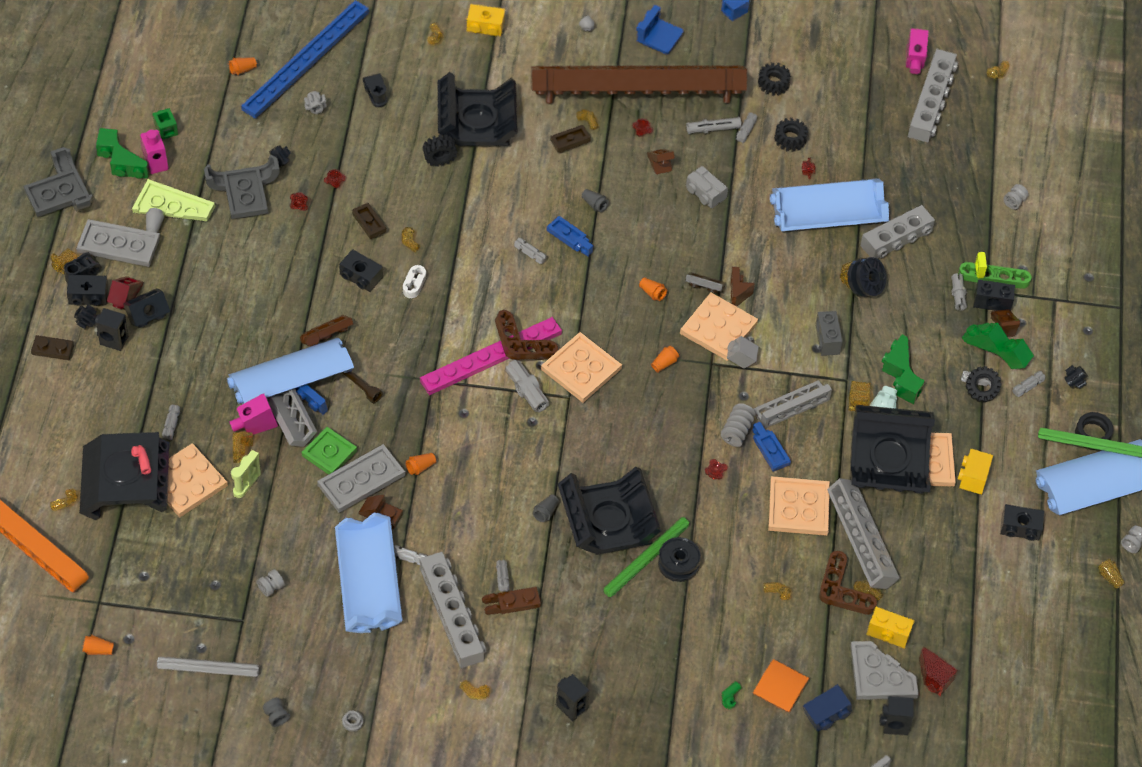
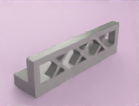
[754,380,832,429]
[266,388,317,447]

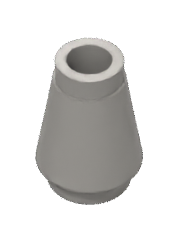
[146,208,164,233]

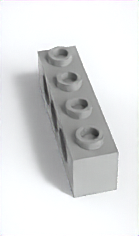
[860,205,935,259]

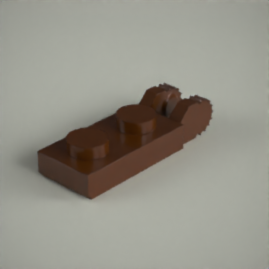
[300,315,354,346]
[482,586,541,615]

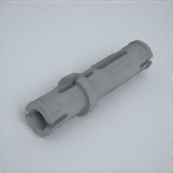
[686,117,741,134]

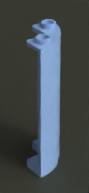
[770,179,889,231]
[227,338,354,404]
[1036,439,1142,515]
[335,513,402,633]

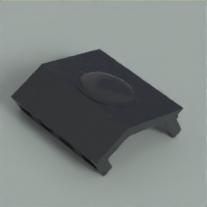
[437,72,518,146]
[849,405,935,494]
[79,432,169,520]
[558,466,661,555]

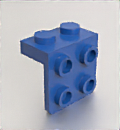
[636,5,683,54]

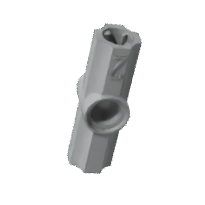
[505,360,549,412]

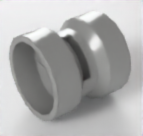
[1003,184,1029,209]
[1121,526,1142,553]
[256,569,285,597]

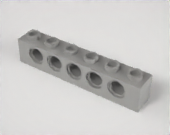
[908,49,958,143]
[827,478,900,590]
[420,552,486,669]

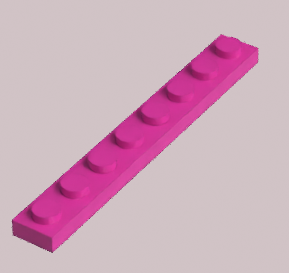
[420,317,562,395]

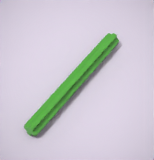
[1038,428,1142,458]
[603,517,689,597]

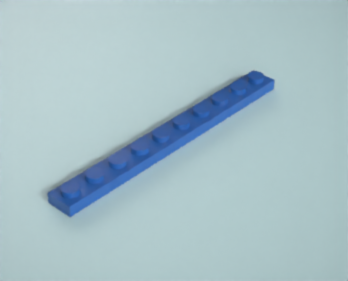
[241,0,369,119]

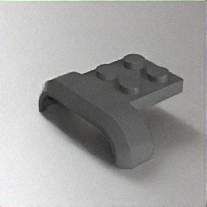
[23,147,93,217]
[204,155,279,219]

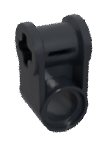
[363,73,387,108]
[64,252,101,284]

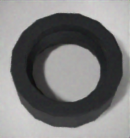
[1075,412,1113,450]

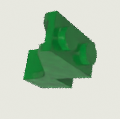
[96,128,149,178]
[962,323,1034,369]
[882,334,925,405]

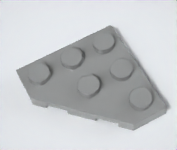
[850,641,918,700]

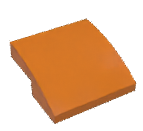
[753,659,809,713]

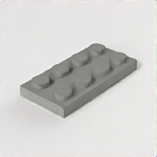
[76,219,160,267]
[317,444,405,513]

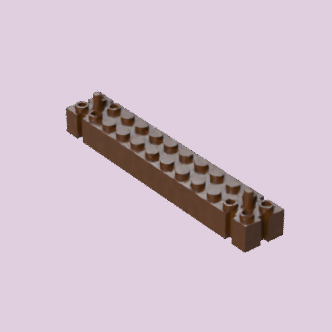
[531,65,747,104]

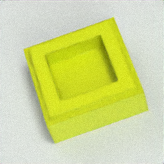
[975,252,987,278]

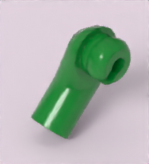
[721,681,741,709]

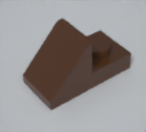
[647,149,675,174]
[731,267,755,307]
[991,309,1020,337]
[359,494,403,529]

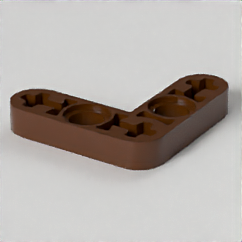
[495,310,558,360]
[819,551,877,615]

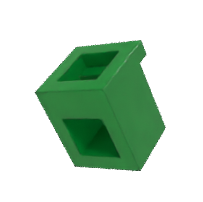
[152,108,178,140]

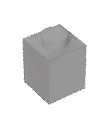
[727,336,758,368]

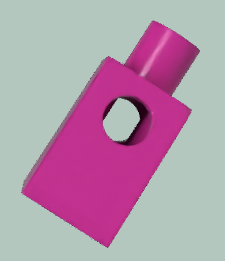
[906,29,928,74]
[140,130,169,174]
[229,393,278,436]

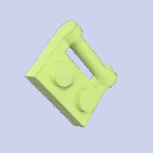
[231,450,261,498]

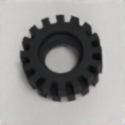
[758,62,791,96]
[774,118,808,152]
[422,134,457,167]
[966,366,1002,402]

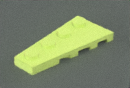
[132,179,215,221]

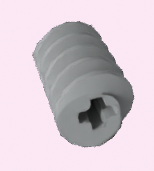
[721,403,756,447]

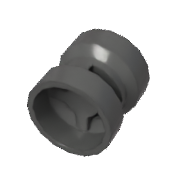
[263,698,290,727]

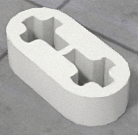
[403,265,426,298]

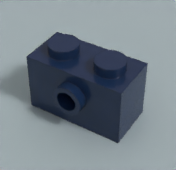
[803,684,852,732]

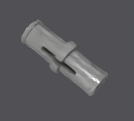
[951,273,967,310]

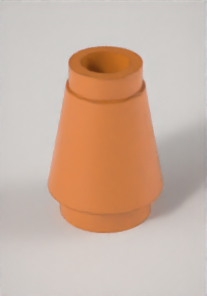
[229,57,257,75]
[639,277,667,301]
[651,346,679,372]
[406,453,436,475]
[82,635,114,655]

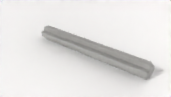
[157,656,259,677]

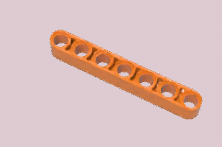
[0,500,89,592]

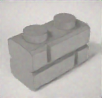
[686,166,728,208]

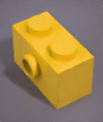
[467,4,505,36]
[958,449,993,495]
[867,607,914,648]

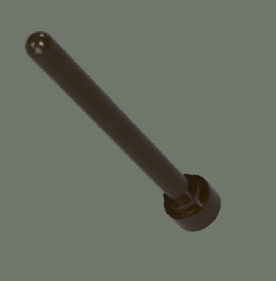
[316,343,383,404]

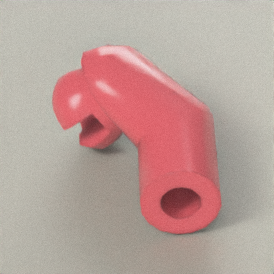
[131,445,151,474]

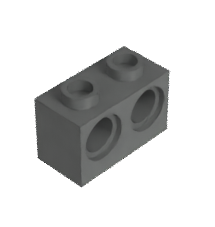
[815,311,842,356]

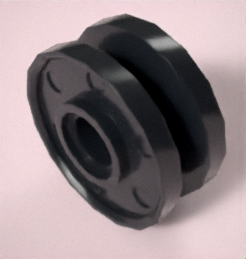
[848,257,887,297]
[658,537,701,582]

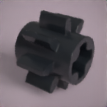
[268,145,291,167]
[74,304,97,329]
[1064,365,1088,389]

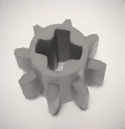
[304,91,327,114]

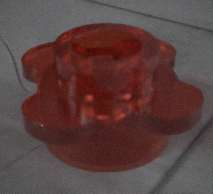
[632,119,653,137]
[802,157,815,179]
[324,169,346,188]
[290,192,308,211]
[705,459,727,479]

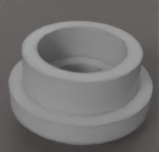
[342,711,363,731]

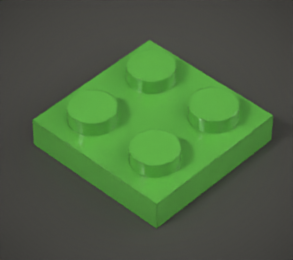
[302,427,357,475]

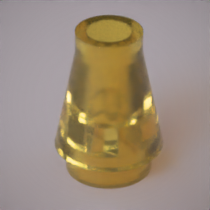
[1097,559,1125,589]

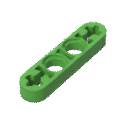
[958,262,1032,289]

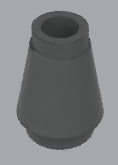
[581,189,609,212]
[533,495,559,522]

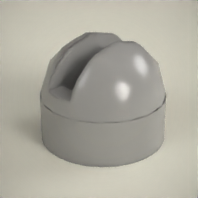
[579,16,594,31]

